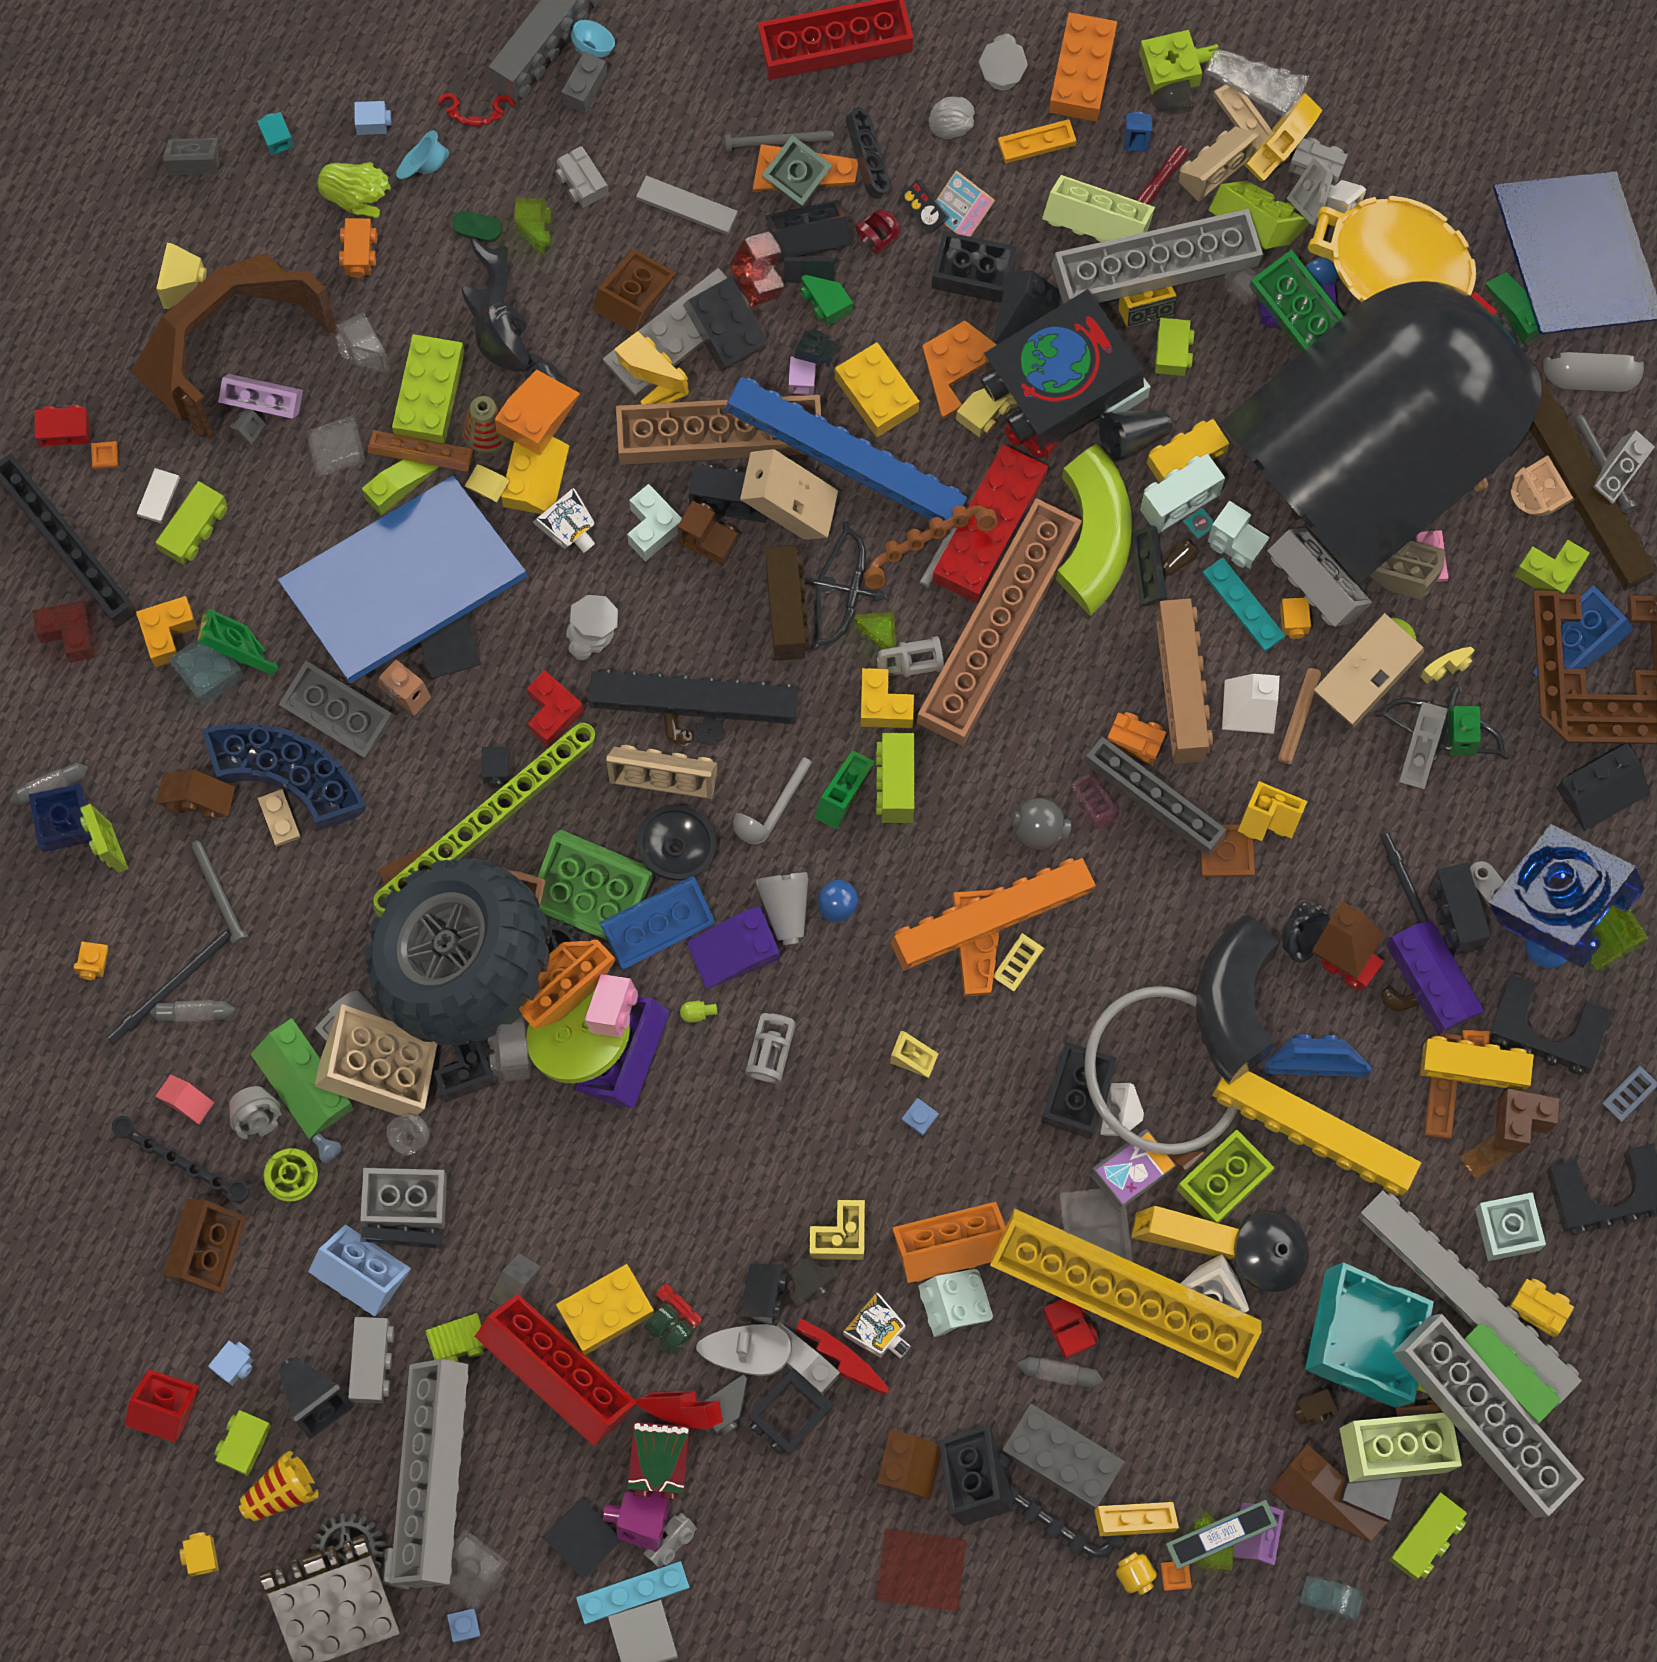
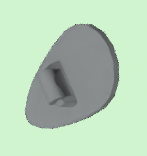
[696,1324,792,1376]

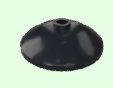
[637,805,716,881]
[1234,1211,1309,1292]

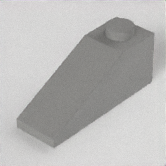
[1399,702,1448,789]
[776,1322,840,1395]

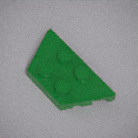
[198,609,279,675]

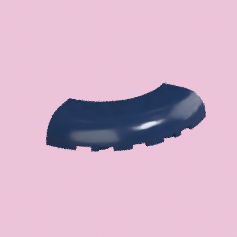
[201,723,366,831]

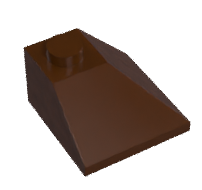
[1312,901,1384,979]

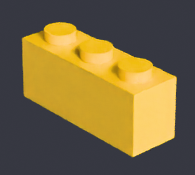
[1147,419,1229,483]

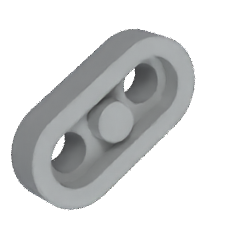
[1470,861,1511,909]

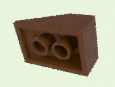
[592,249,676,334]

